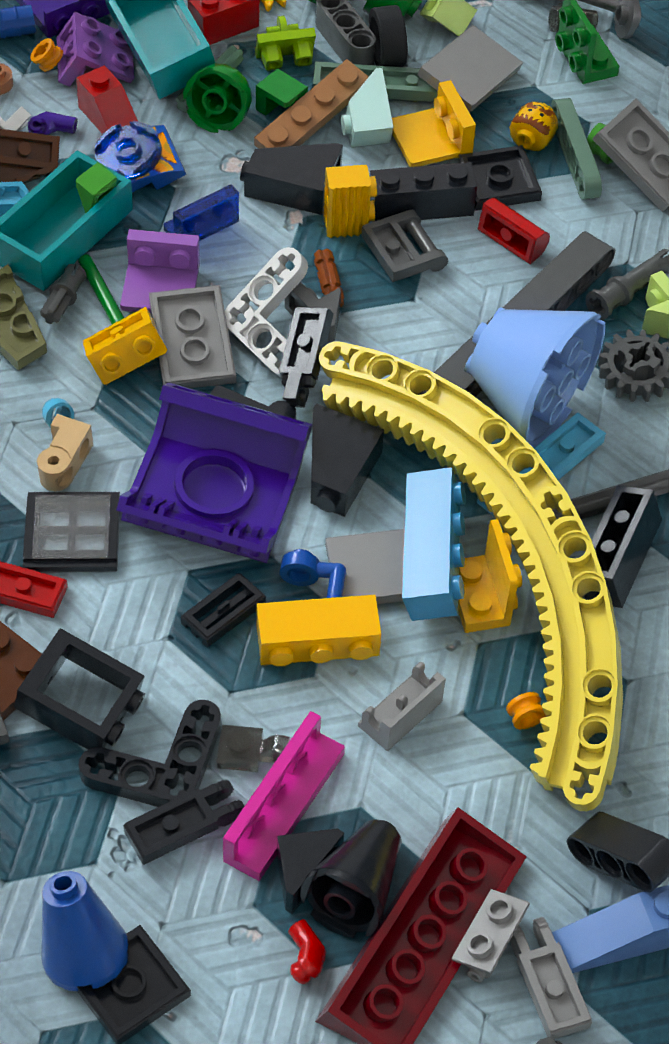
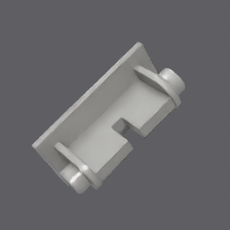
[452,889,530,983]

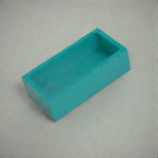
[105,0,216,99]
[0,150,133,291]

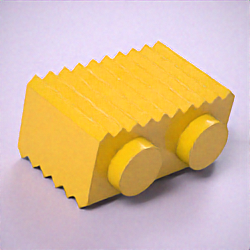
[323,165,377,238]

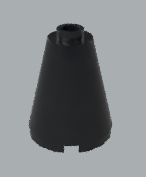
[300,819,402,938]

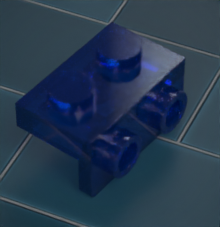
[164,184,239,241]

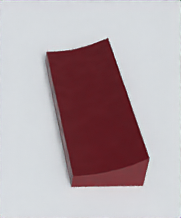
[315,807,527,1044]

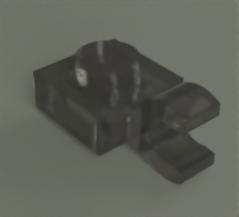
[216,725,290,772]

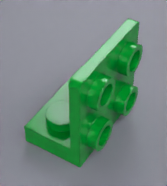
[555,0,620,84]

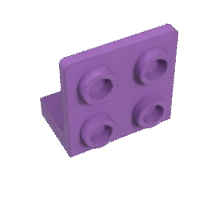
[56,12,135,87]
[120,229,200,313]

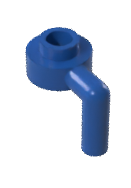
[280,549,346,598]

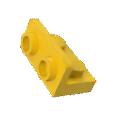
[83,307,167,385]

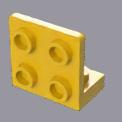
[392,80,476,167]
[458,519,522,633]

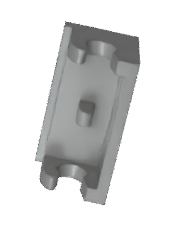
[358,662,446,751]

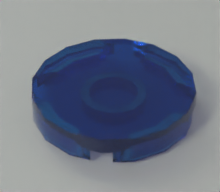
[94,121,162,180]

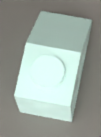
[341,68,394,147]

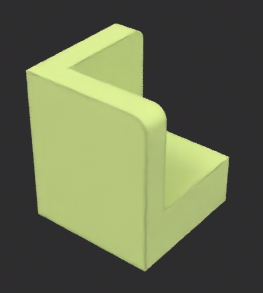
[420,0,477,36]

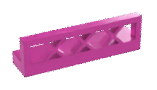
[223,711,345,881]

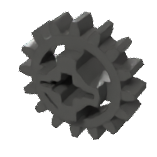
[598,329,669,402]

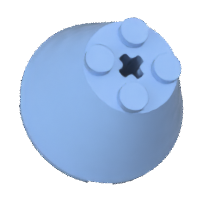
[465,307,605,448]

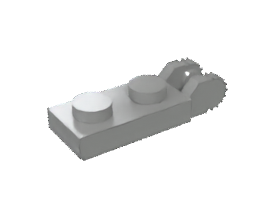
[510,917,592,1039]

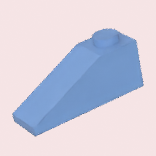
[552,885,669,973]

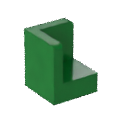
[256,68,308,116]

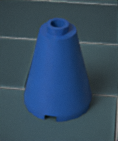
[41,871,128,991]

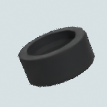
[369,5,408,67]

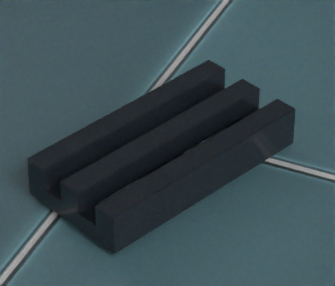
[181,572,266,648]

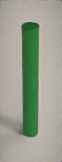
[78,254,124,324]

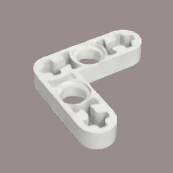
[225,247,308,378]

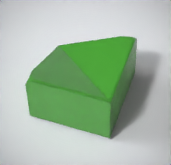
[75,162,117,213]

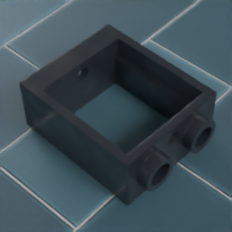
[14,628,145,750]

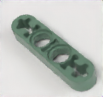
[551,98,602,200]

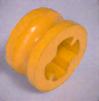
[30,38,63,72]
[506,692,546,730]

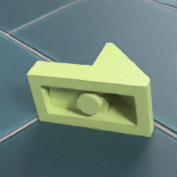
[642,271,669,339]

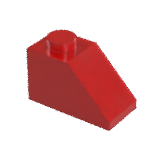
[76,65,141,139]

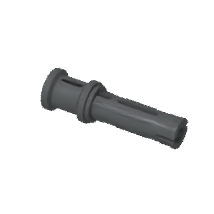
[586,249,669,320]

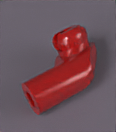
[288,919,326,984]

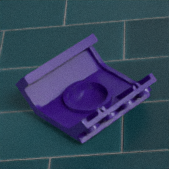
[116,383,313,563]

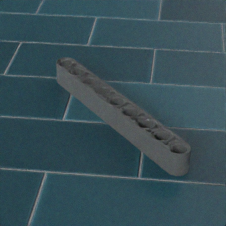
[418,231,615,397]

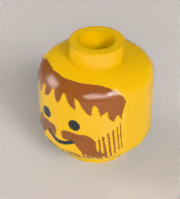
[509,102,558,151]

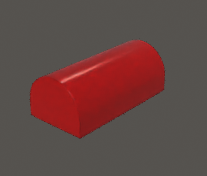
[478,198,550,264]

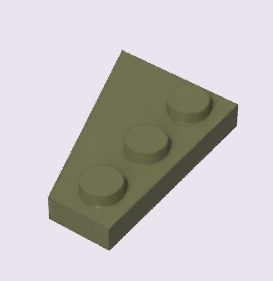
[0,264,47,371]

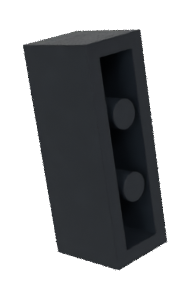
[370,162,477,222]
[584,485,662,608]

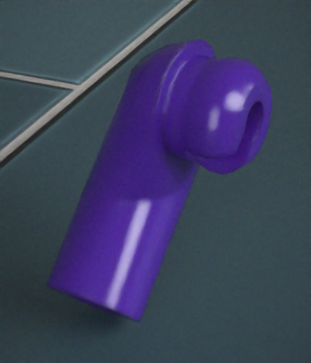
[28,111,78,135]

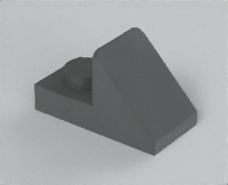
[285,282,341,345]

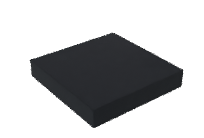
[458,145,542,211]
[77,925,191,1044]

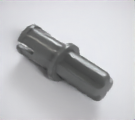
[40,264,87,324]

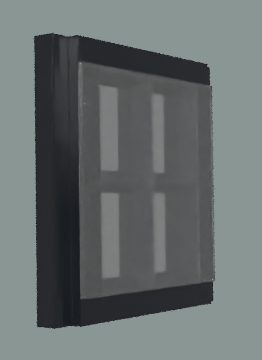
[23,492,120,572]

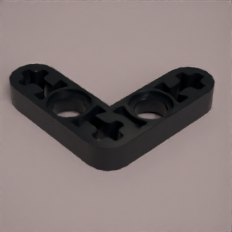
[79,700,221,807]

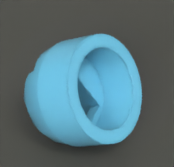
[42,398,74,428]

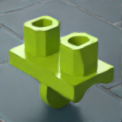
[255,15,316,70]

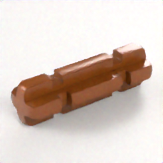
[314,248,344,307]

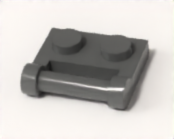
[361,210,448,282]

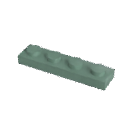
[313,62,438,102]

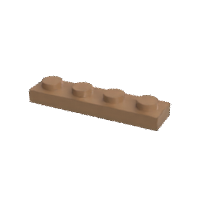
[254,59,369,149]

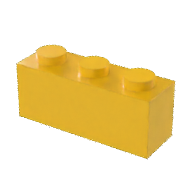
[256,595,382,666]

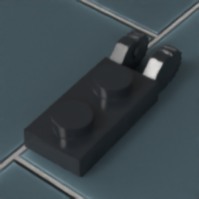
[123,779,244,865]

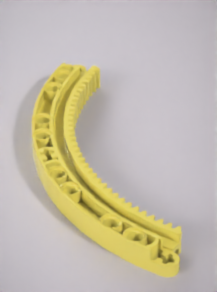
[318,342,623,812]

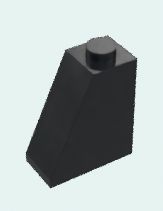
[240,143,343,215]
[310,403,384,517]

